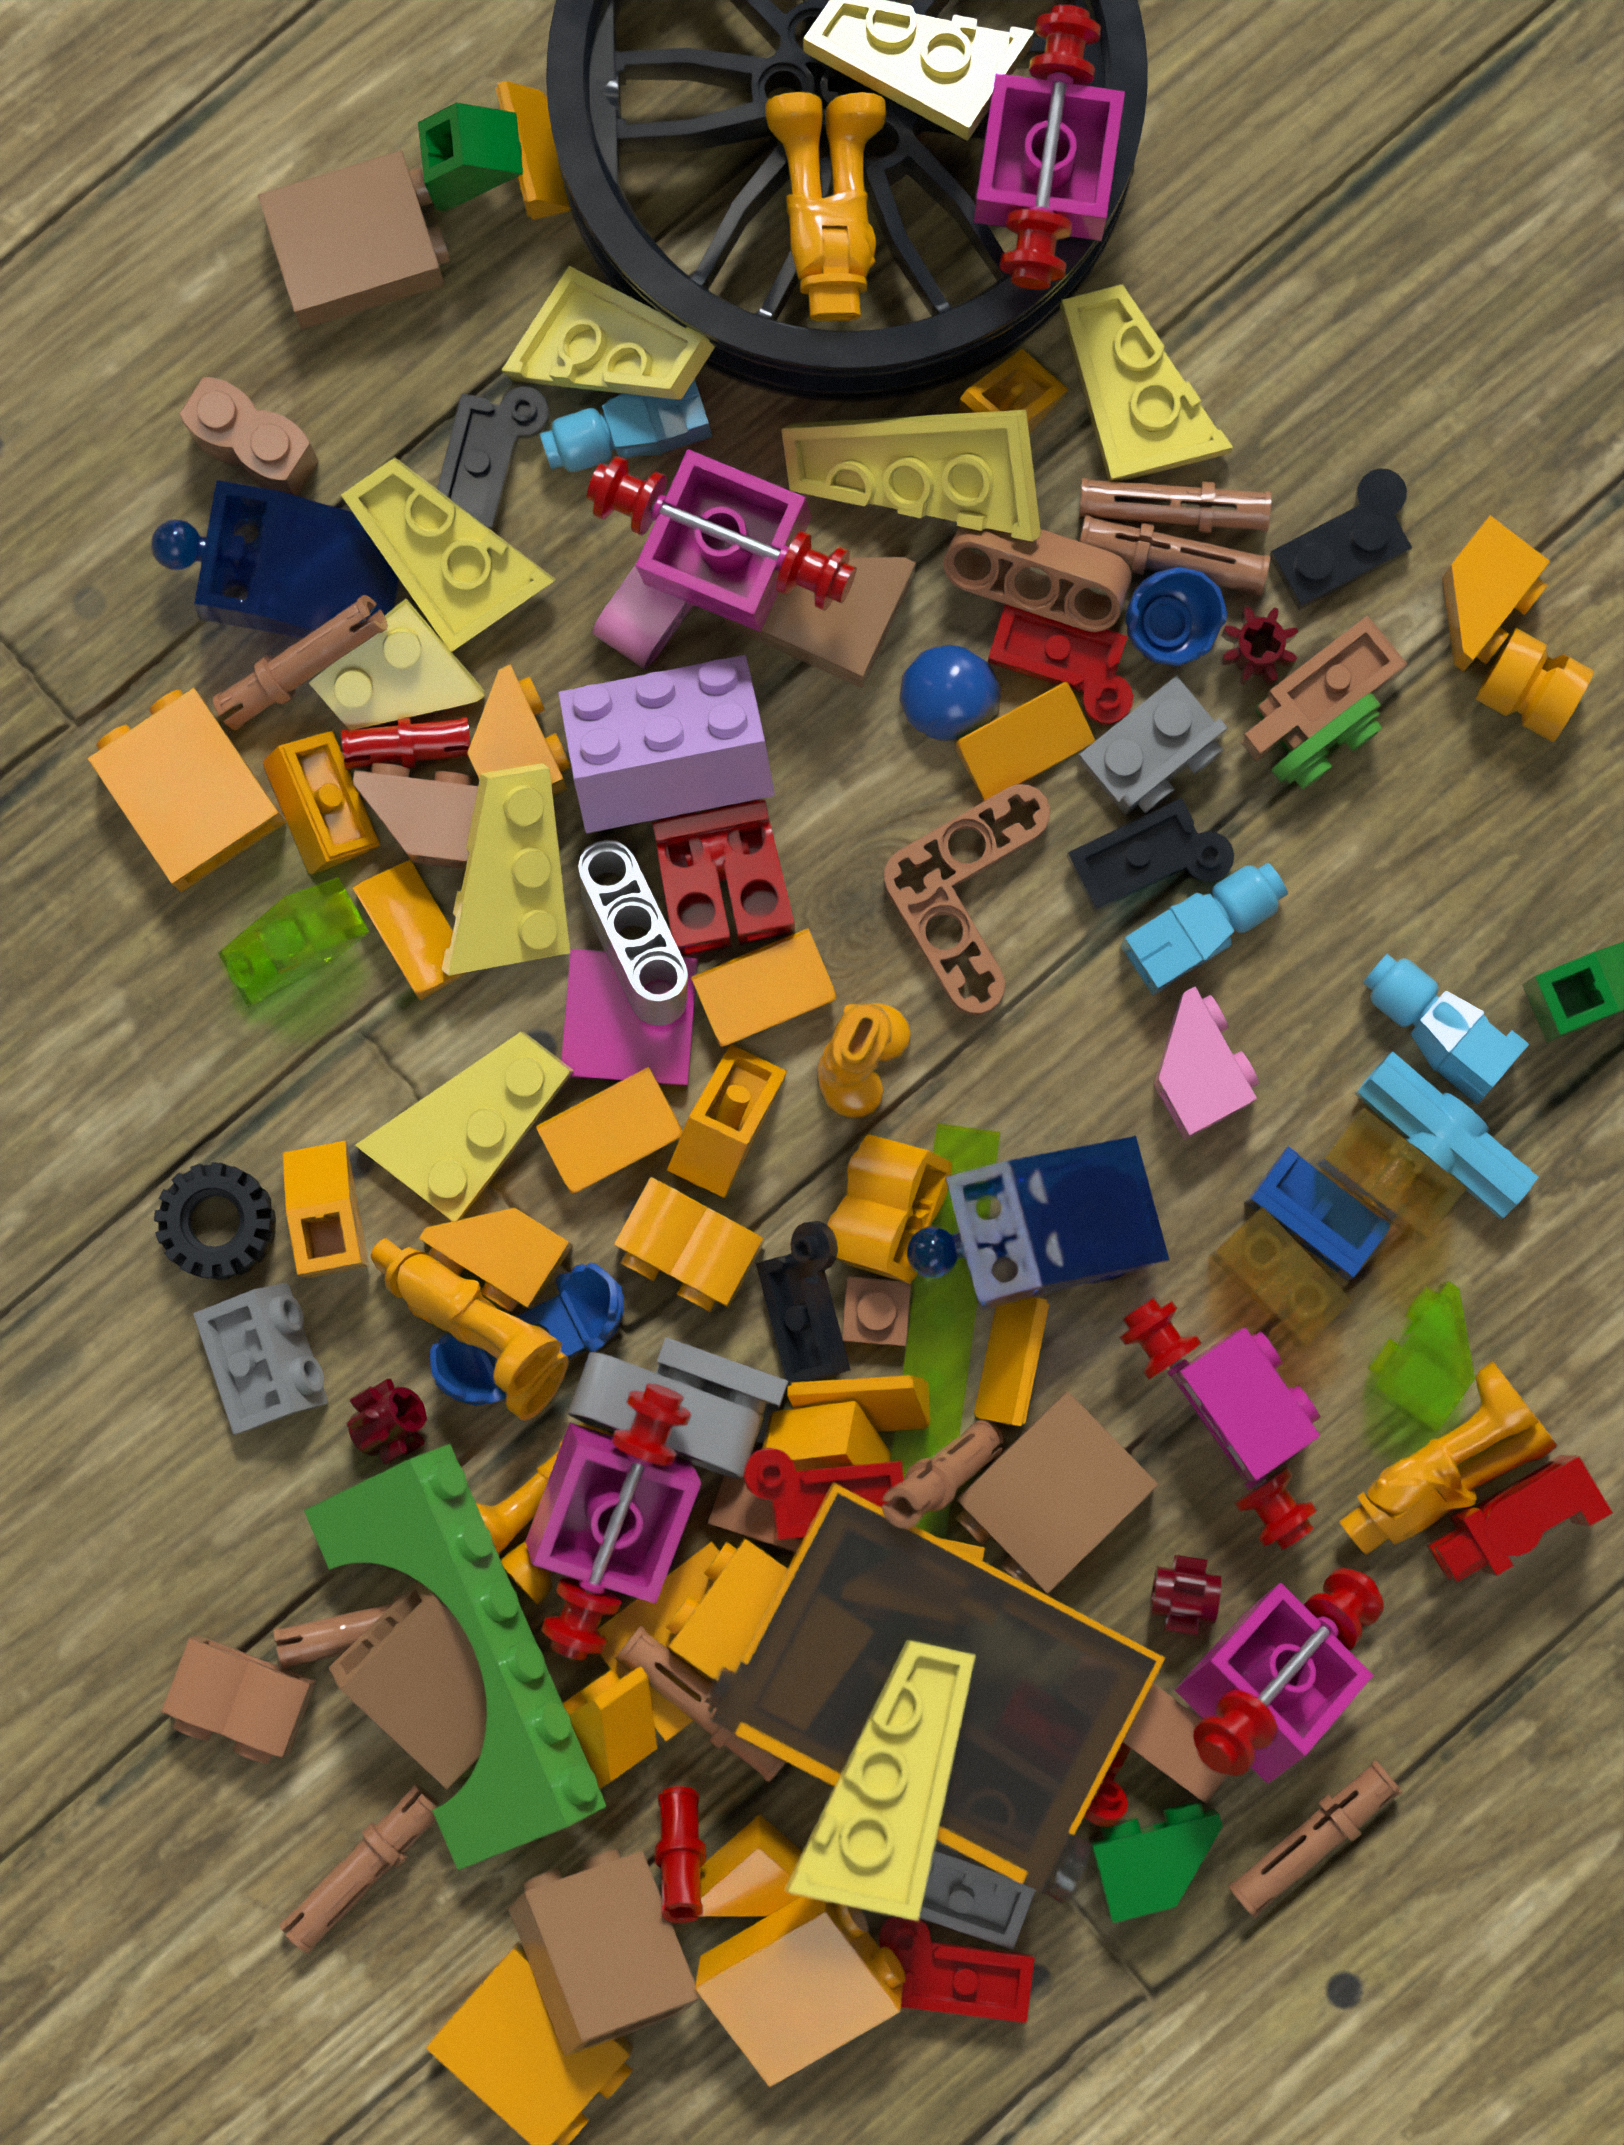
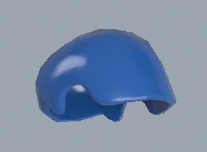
[1125,567,1227,667]
[899,645,1001,741]

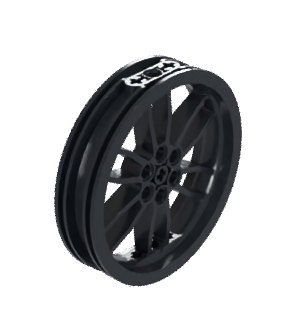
[546,0,1148,402]

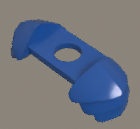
[430,1263,624,1406]

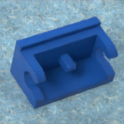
[1244,1146,1390,1280]

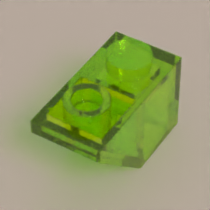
[218,877,369,1007]
[1366,1281,1475,1432]

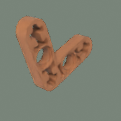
[883,784,1050,1016]

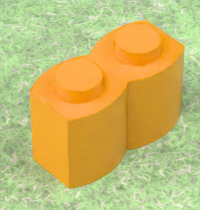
[827,1134,952,1284]
[614,1177,765,1312]

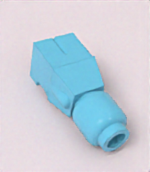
[540,379,712,472]
[1120,863,1288,996]
[1363,954,1529,1105]

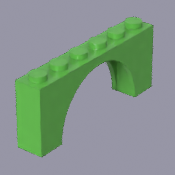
[304,1444,607,1870]

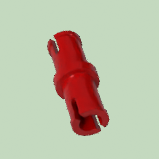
[341,717,470,770]
[654,1786,706,1923]

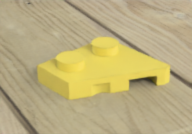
[308,599,485,730]

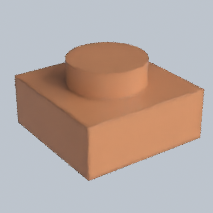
[842,1277,911,1347]

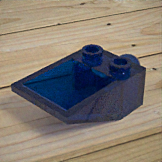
[151,480,399,638]
[907,1136,1170,1310]

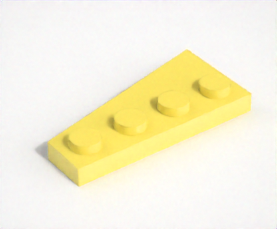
[781,410,1041,542]
[785,1640,975,1921]

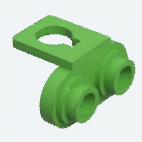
[1255,693,1383,790]

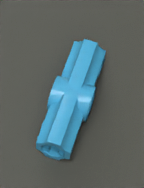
[1355,1051,1539,1219]

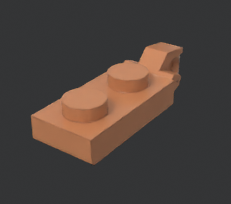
[1241,616,1407,762]

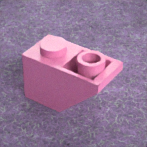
[1154,987,1259,1140]

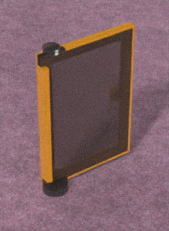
[705,1483,1165,1903]

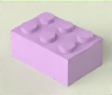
[558,655,775,833]

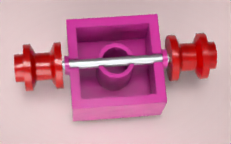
[974,5,1125,290]
[586,449,857,632]
[1119,1297,1321,1550]
[525,1383,701,1660]
[1175,1568,1384,1784]

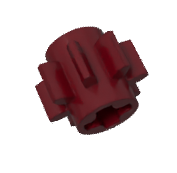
[1220,606,1298,686]
[346,1378,428,1465]
[1150,1555,1222,1636]

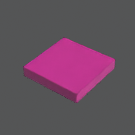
[561,949,698,1087]

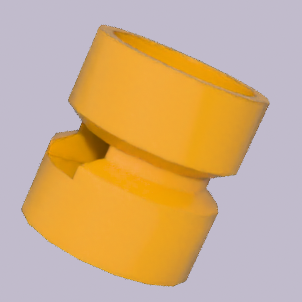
[1475,628,1594,742]

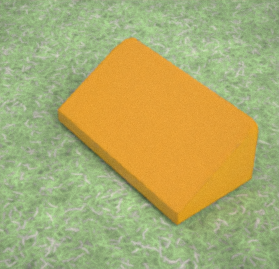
[495,81,571,220]
[955,682,1095,801]
[263,731,380,874]
[352,860,468,1001]
[691,928,837,1047]
[536,1067,683,1194]
[974,1293,1050,1427]
[787,1375,930,1432]

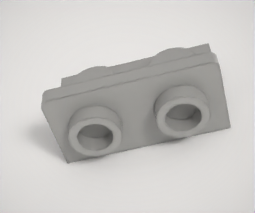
[1077,676,1228,817]
[193,1283,328,1435]
[656,1337,788,1444]
[919,1840,1036,1950]

